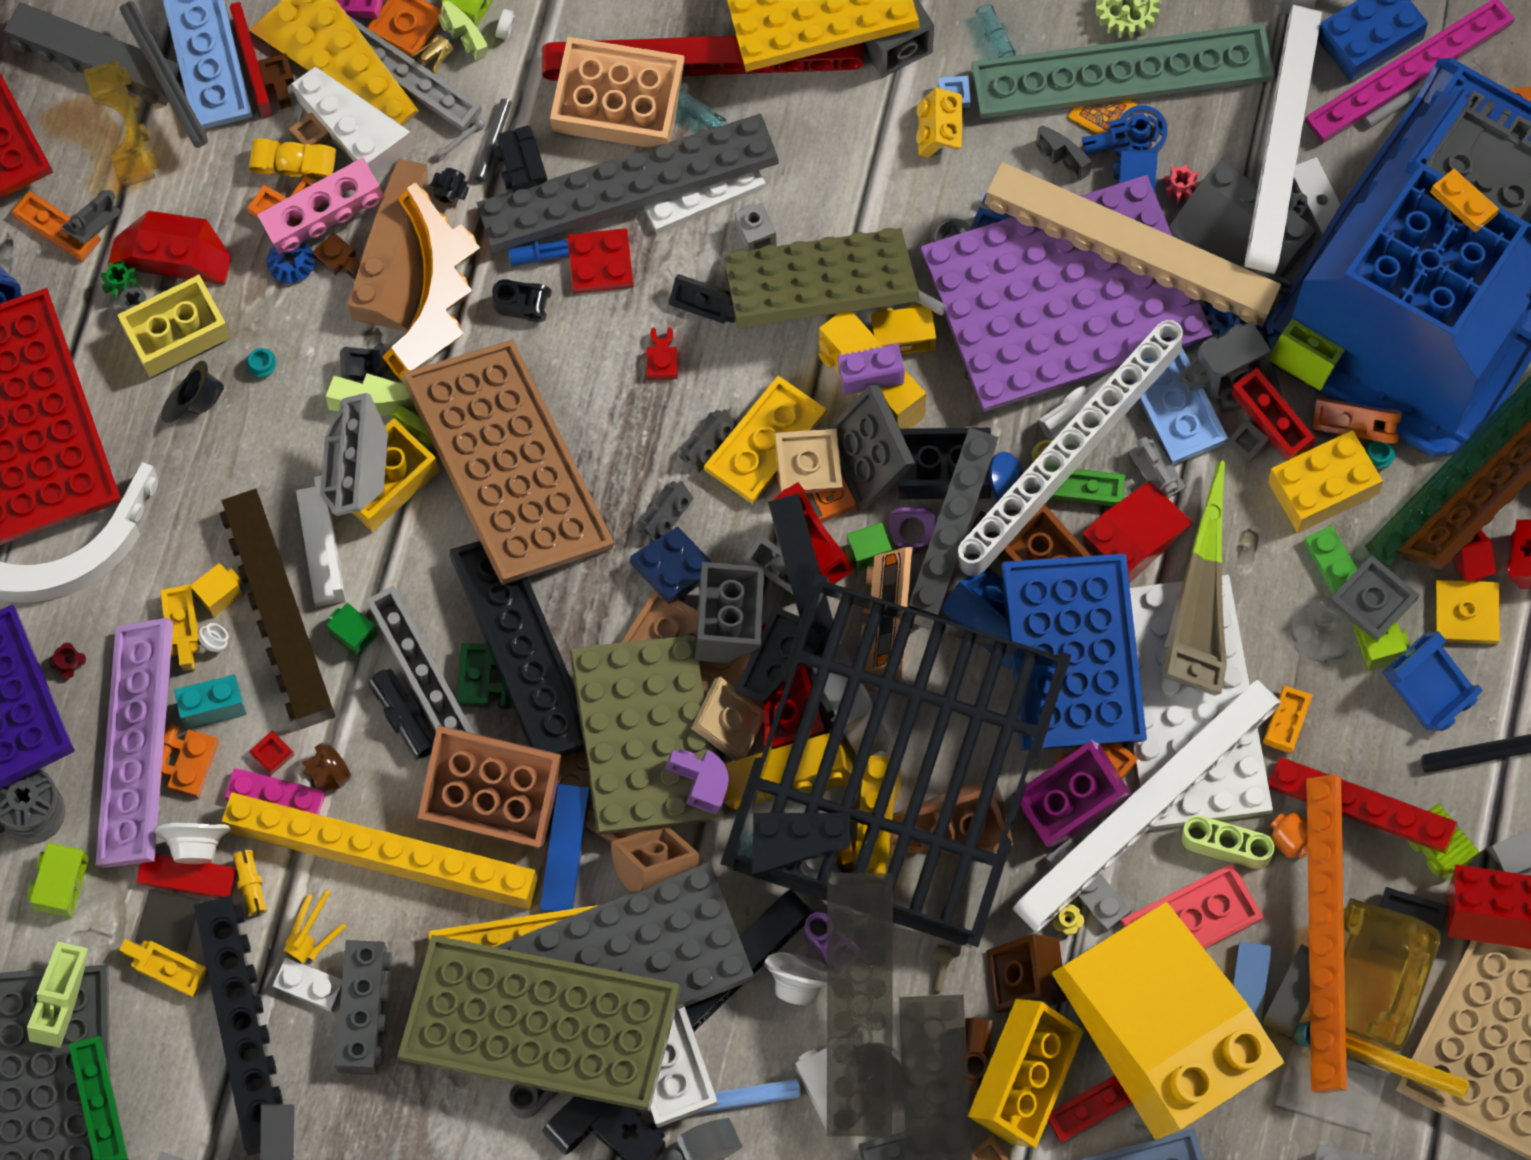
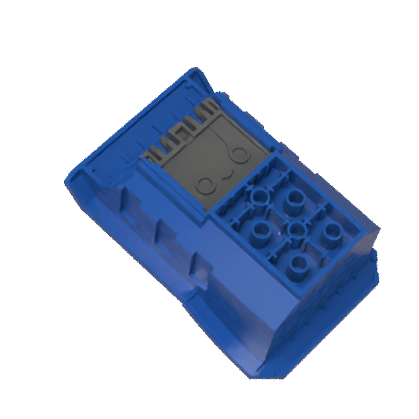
[1264,58,1531,458]

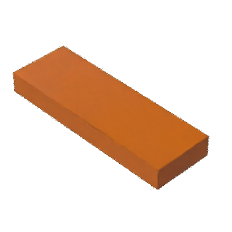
[11,190,101,263]

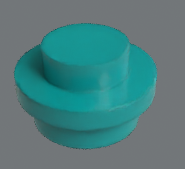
[246,348,277,378]
[1365,440,1395,469]

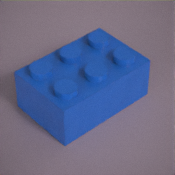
[1317,0,1428,83]

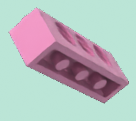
[257,157,384,255]

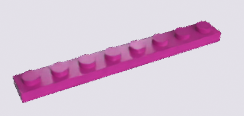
[1304,0,1515,144]

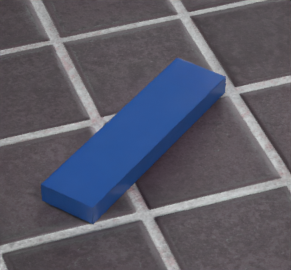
[540,784,591,912]

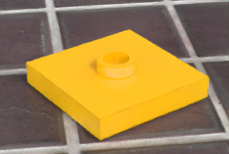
[1435,580,1500,645]

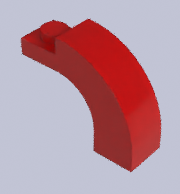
[772,482,853,584]

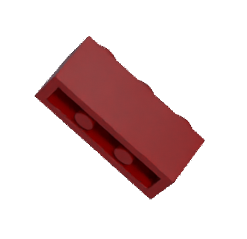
[1232,367,1315,461]

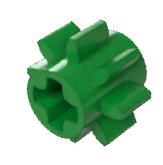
[100,261,139,300]

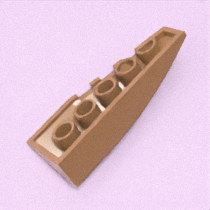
[348,159,428,332]

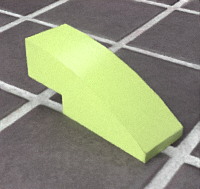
[325,374,417,416]
[27,941,89,1048]

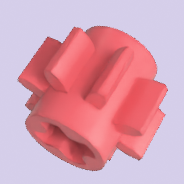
[1162,164,1200,204]

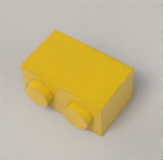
[871,304,936,355]

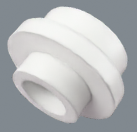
[198,623,229,652]

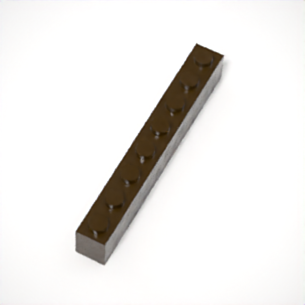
[219,488,336,729]

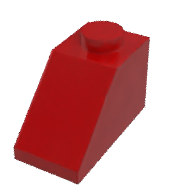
[1452,530,1496,582]

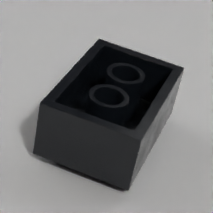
[898,427,992,500]

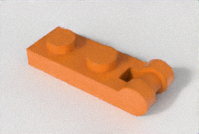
[1312,397,1402,443]

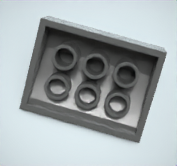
[1168,159,1317,278]

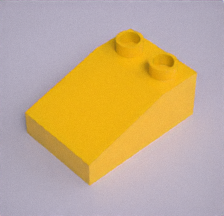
[1052,901,1284,1141]

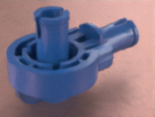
[1081,105,1168,157]

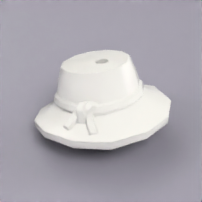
[154,823,231,864]
[764,952,837,1006]

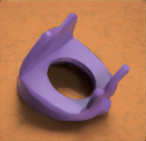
[889,506,936,554]

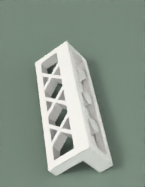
[296,476,346,607]

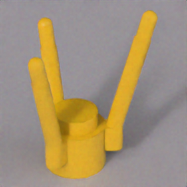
[283,890,346,964]

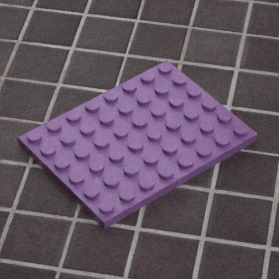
[920,175,1212,413]

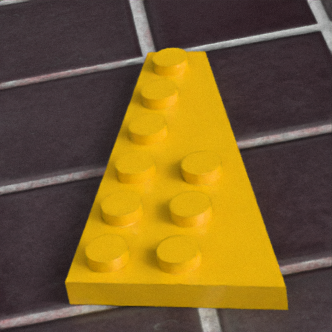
[249,0,419,126]

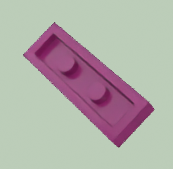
[225,768,326,815]

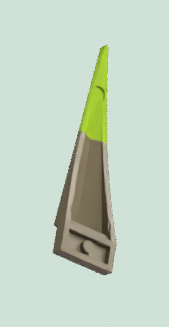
[1161,460,1227,696]

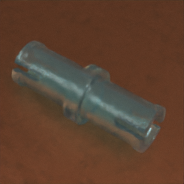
[976,4,1016,58]

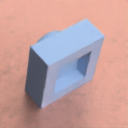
[938,76,970,108]

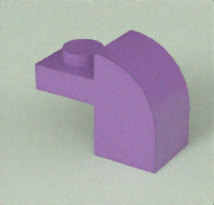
[664,750,729,814]

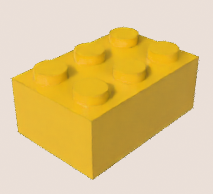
[352,418,439,533]
[1268,430,1383,533]

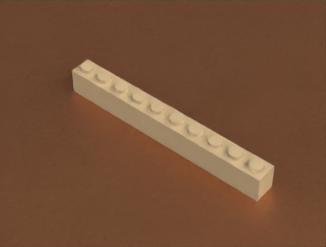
[984,162,1282,326]

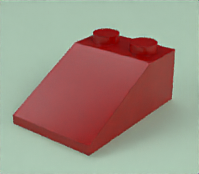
[1082,481,1193,583]

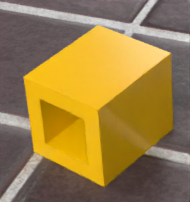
[190,562,243,618]

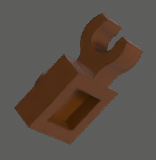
[258,53,294,109]
[312,232,360,280]

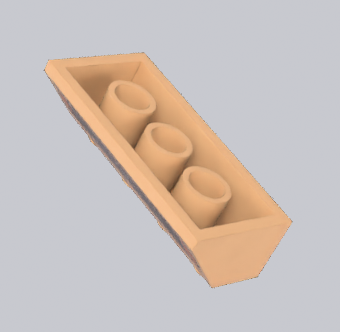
[861,547,912,682]

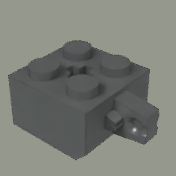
[1179,321,1271,399]

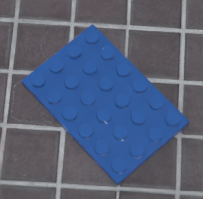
[1001,554,1147,751]

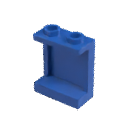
[1382,632,1483,731]

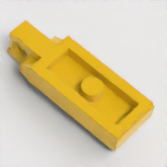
[160,584,200,672]
[119,939,208,999]

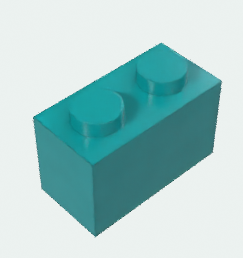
[174,674,247,730]

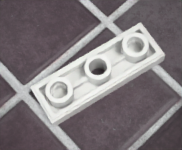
[1293,157,1341,237]

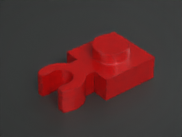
[647,327,678,380]

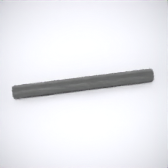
[120,1,208,148]

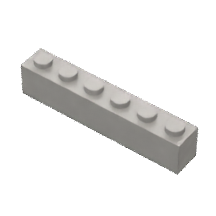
[366,585,474,734]

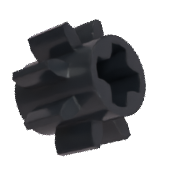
[430,168,470,205]

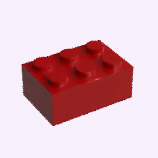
[1447,864,1531,949]

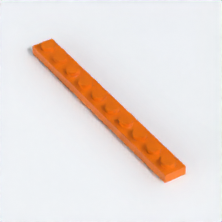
[1307,774,1347,1094]

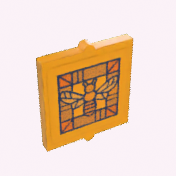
[1068,100,1138,134]

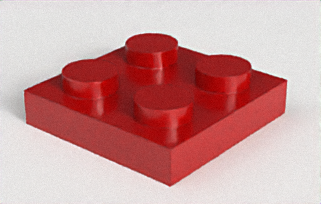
[568,228,634,294]

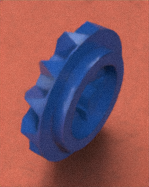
[266,242,315,284]

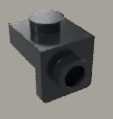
[340,343,389,381]

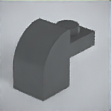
[661,1118,743,1160]

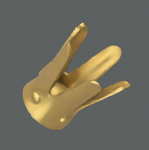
[411,35,453,74]

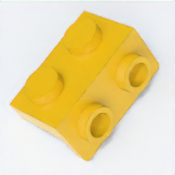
[916,88,962,158]

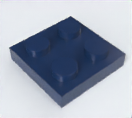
[629,526,713,604]

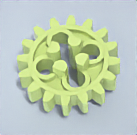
[1095,0,1160,39]

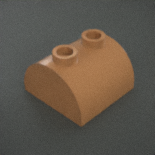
[611,826,699,892]

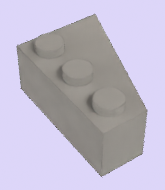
[809,644,893,756]

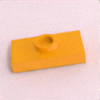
[1262,685,1313,754]

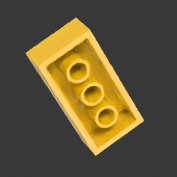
[818,311,926,429]
[967,999,1084,1148]

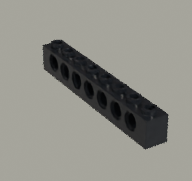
[194,895,284,1156]

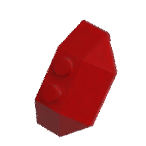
[108,210,232,285]

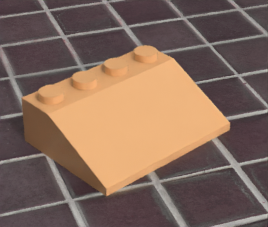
[550,37,685,148]

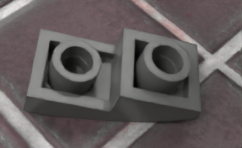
[1036,126,1092,180]

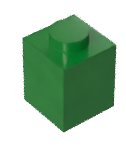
[327,603,378,657]

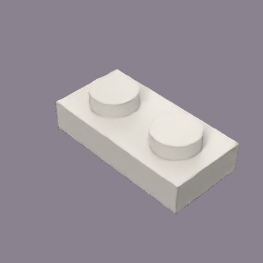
[272,958,342,1012]

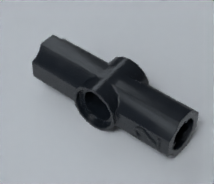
[368,668,435,760]

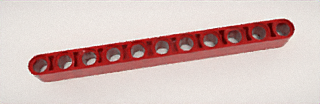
[541,35,864,81]

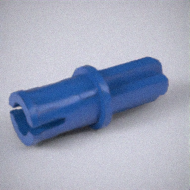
[508,240,569,267]

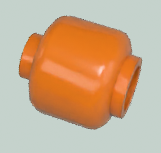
[1269,812,1308,859]

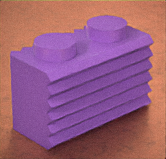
[838,343,905,395]

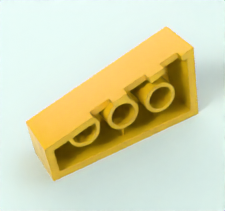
[723,733,854,811]

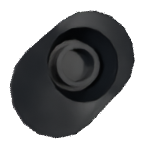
[161,361,224,423]

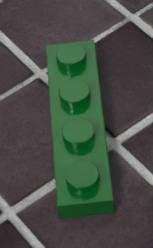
[68,1036,129,1160]

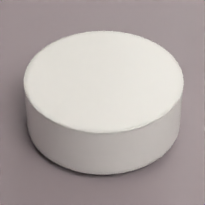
[495,9,516,40]

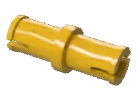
[233,850,268,917]

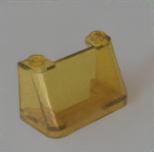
[1308,898,1440,1051]

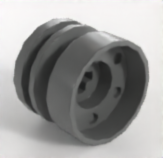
[0,769,66,844]

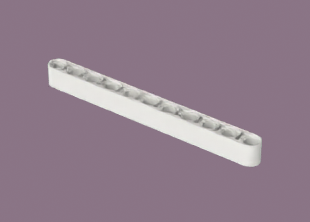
[1244,5,1322,274]
[958,320,1183,576]
[1013,680,1281,932]

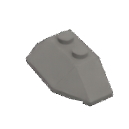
[320,393,388,516]

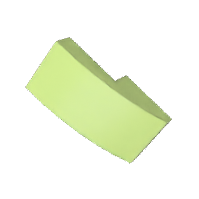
[438,1,488,61]

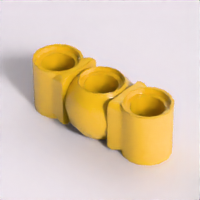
[248,138,337,180]

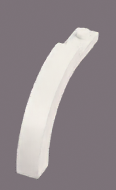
[0,462,159,603]

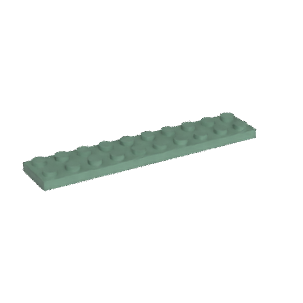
[971,23,1275,120]

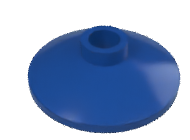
[989,452,1029,512]

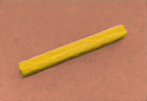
[1346,1035,1469,1098]

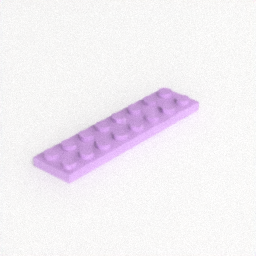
[95,618,173,869]

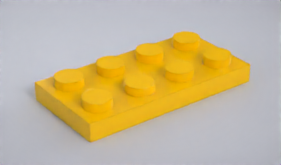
[704,376,827,504]

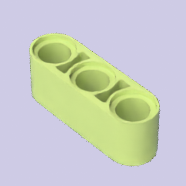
[1181,816,1274,870]

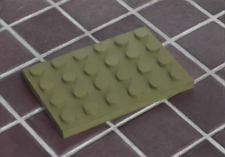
[723,228,920,328]
[570,635,724,835]

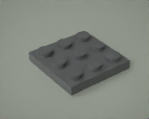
[827,384,915,512]

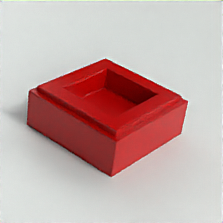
[249,731,294,776]

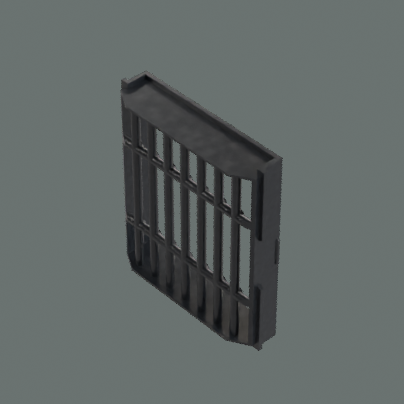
[720,573,1071,948]

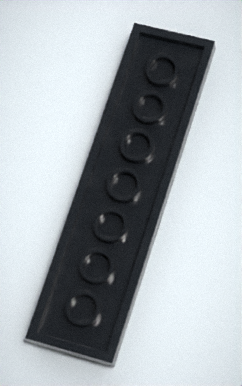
[449,541,584,757]

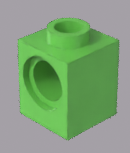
[843,522,892,572]

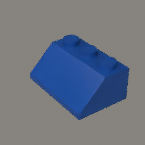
[941,567,1012,669]

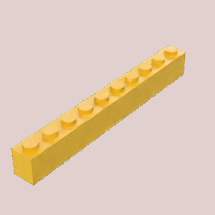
[222,792,538,910]

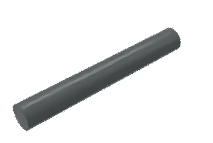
[474,98,512,182]

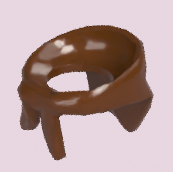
[302,742,351,791]

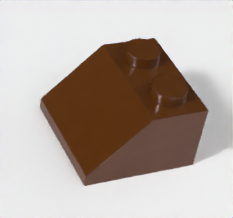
[986,934,1067,1013]

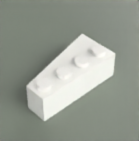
[292,67,414,177]

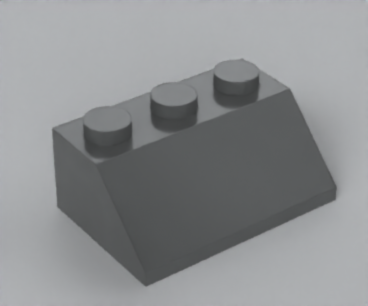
[695,562,764,663]

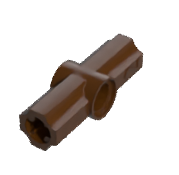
[955,1017,993,1119]

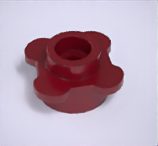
[49,642,86,679]

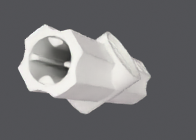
[1038,371,1125,441]

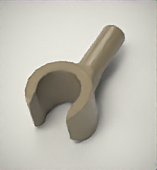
[932,945,953,992]

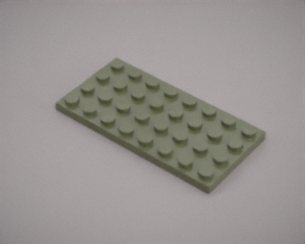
[397,935,681,1111]

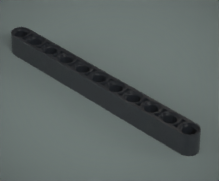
[542,890,815,1155]

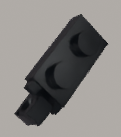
[669,274,735,324]

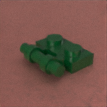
[457,643,511,709]

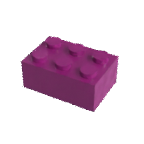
[1013,741,1132,849]

